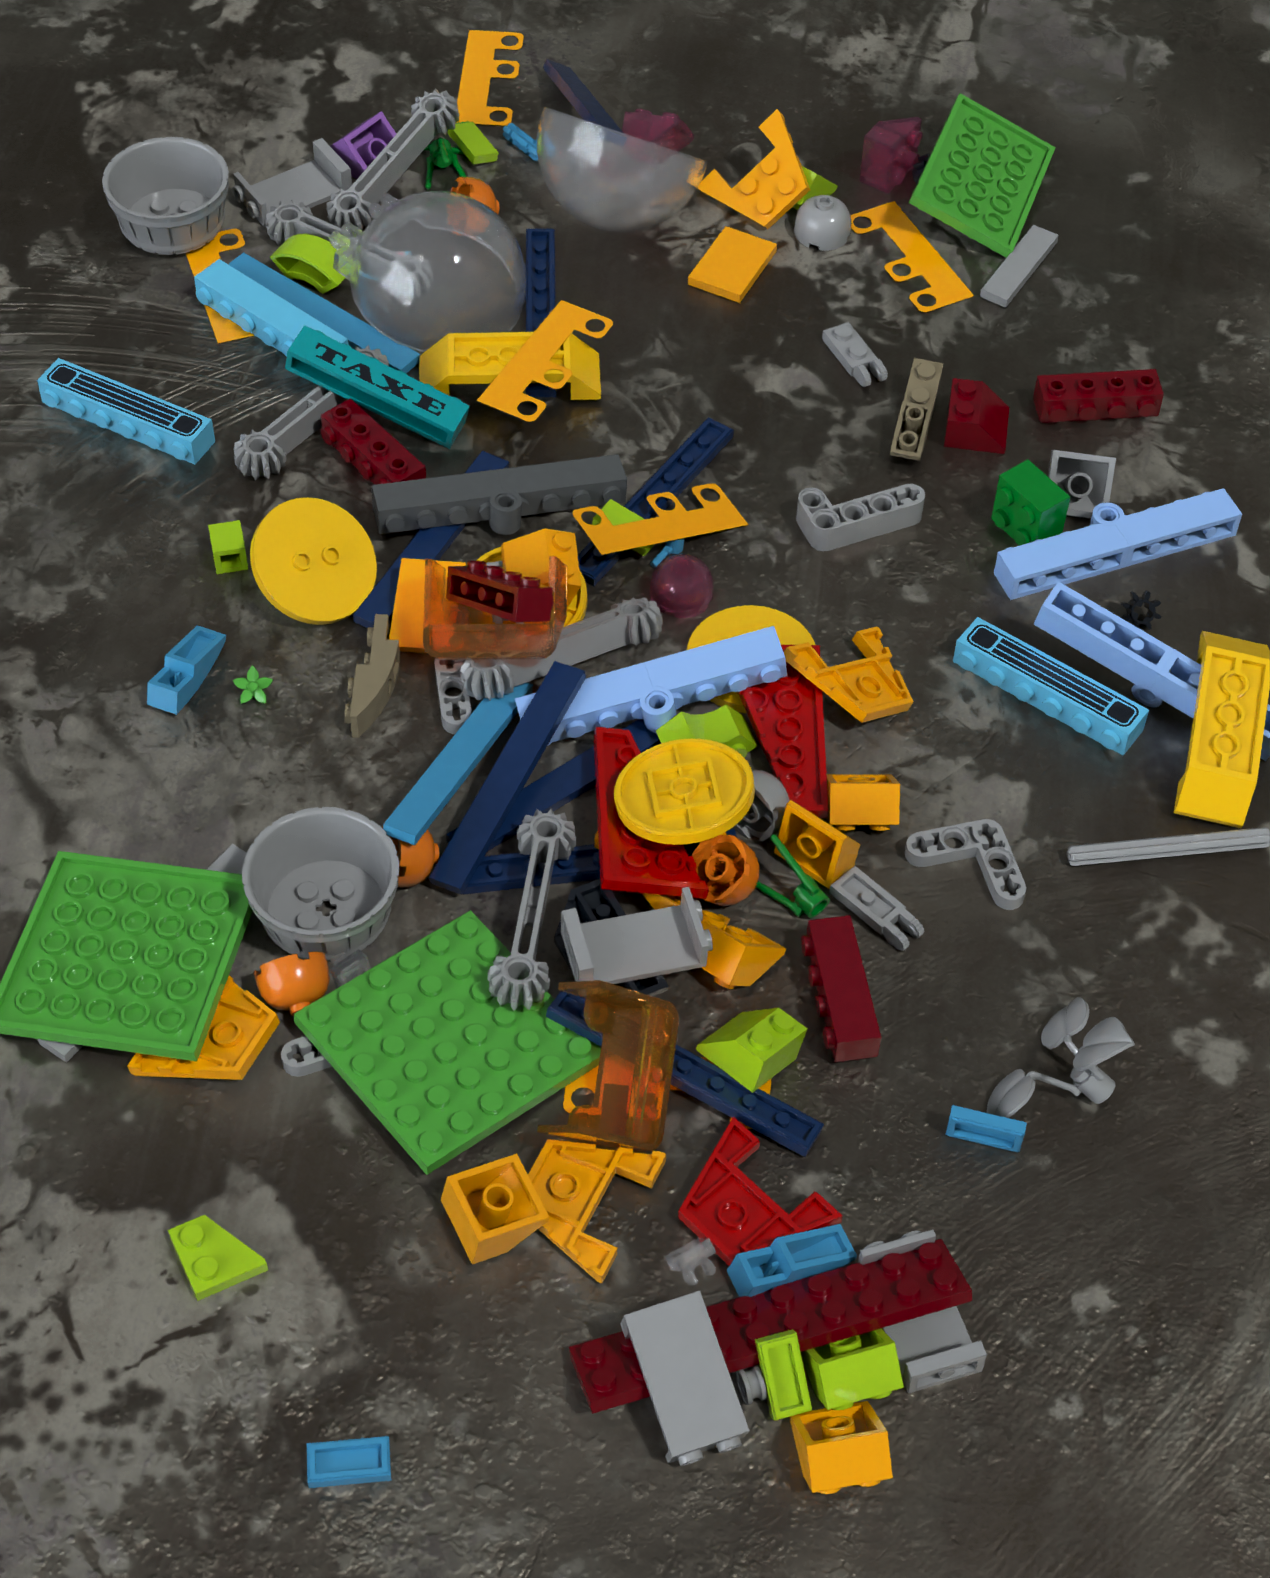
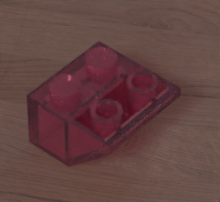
[621,109,694,165]
[860,117,923,194]

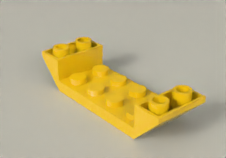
[419,332,601,400]
[1174,631,1270,828]

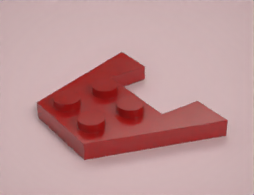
[678,1116,843,1266]

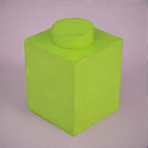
[208,520,249,574]

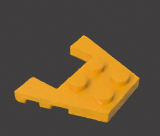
[696,109,810,229]
[784,626,914,723]
[127,976,280,1080]
[528,1139,666,1283]

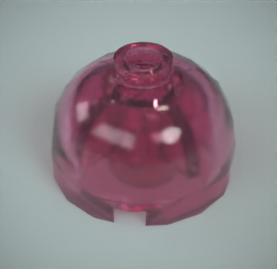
[649,554,714,618]

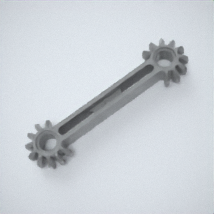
[326,88,459,233]
[265,200,433,300]
[234,345,389,481]
[460,597,663,701]
[488,808,577,1011]

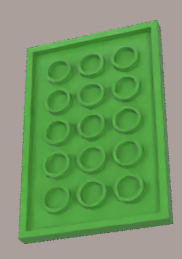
[908,93,1056,258]

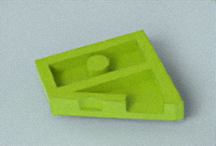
[168,1215,268,1301]

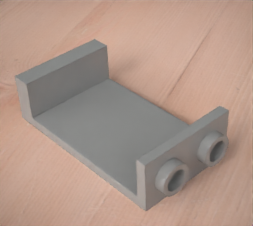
[232,138,352,227]
[561,887,713,991]
[858,1229,987,1394]
[620,1290,750,1466]

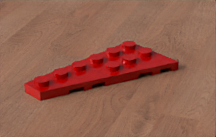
[738,645,829,818]
[594,727,709,899]

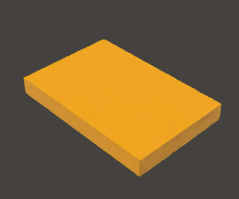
[688,226,777,303]
[389,558,466,654]

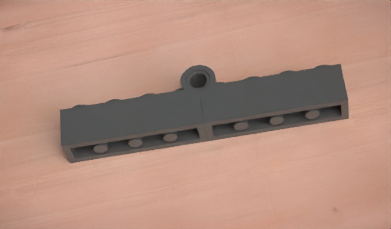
[372,454,627,535]

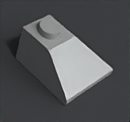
[1047,450,1116,518]

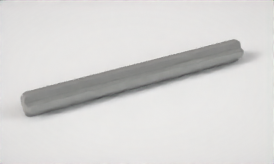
[1067,827,1270,866]

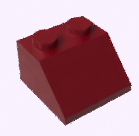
[944,378,1009,454]

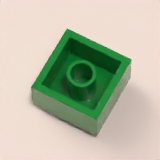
[991,459,1070,546]

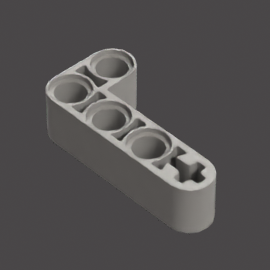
[796,484,925,551]

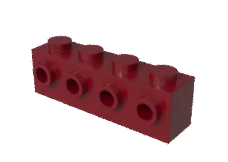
[1033,369,1164,423]
[320,398,426,485]
[446,561,554,622]
[801,915,881,1062]

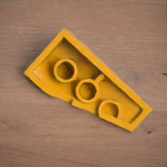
[642,893,786,989]

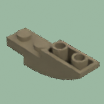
[890,358,944,461]
[345,614,401,738]

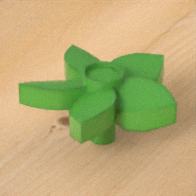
[233,665,273,704]

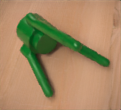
[425,137,467,190]
[756,834,830,918]

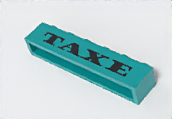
[285,325,470,449]

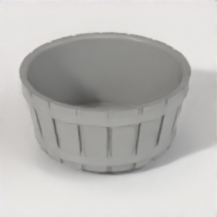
[102,137,229,255]
[242,807,399,961]

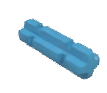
[503,123,546,162]

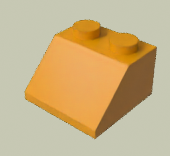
[501,528,581,608]
[827,774,900,831]
[774,800,860,889]
[441,1153,550,1265]
[790,1401,893,1494]

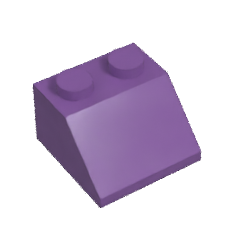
[330,111,396,179]

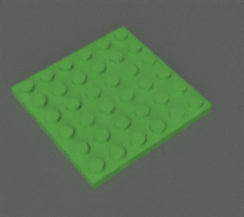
[0,851,253,1061]
[294,910,606,1175]

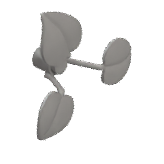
[986,997,1135,1118]

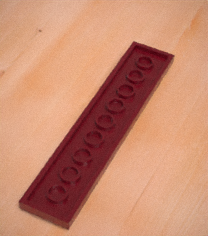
[569,1239,972,1414]

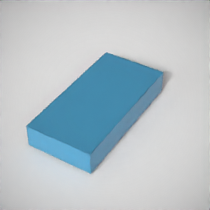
[945,1105,1027,1152]
[307,1436,392,1488]

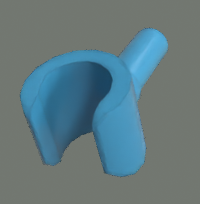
[650,538,685,568]

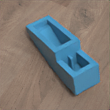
[147,625,226,715]
[726,1224,857,1297]

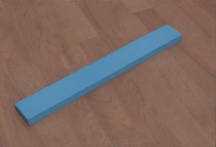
[228,252,420,374]
[383,682,533,845]

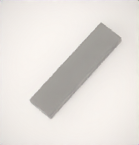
[980,225,1059,308]

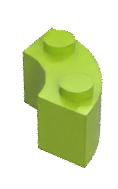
[270,233,358,294]
[656,704,758,758]

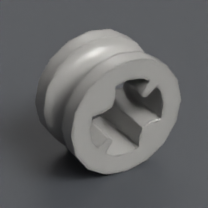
[736,1365,767,1405]

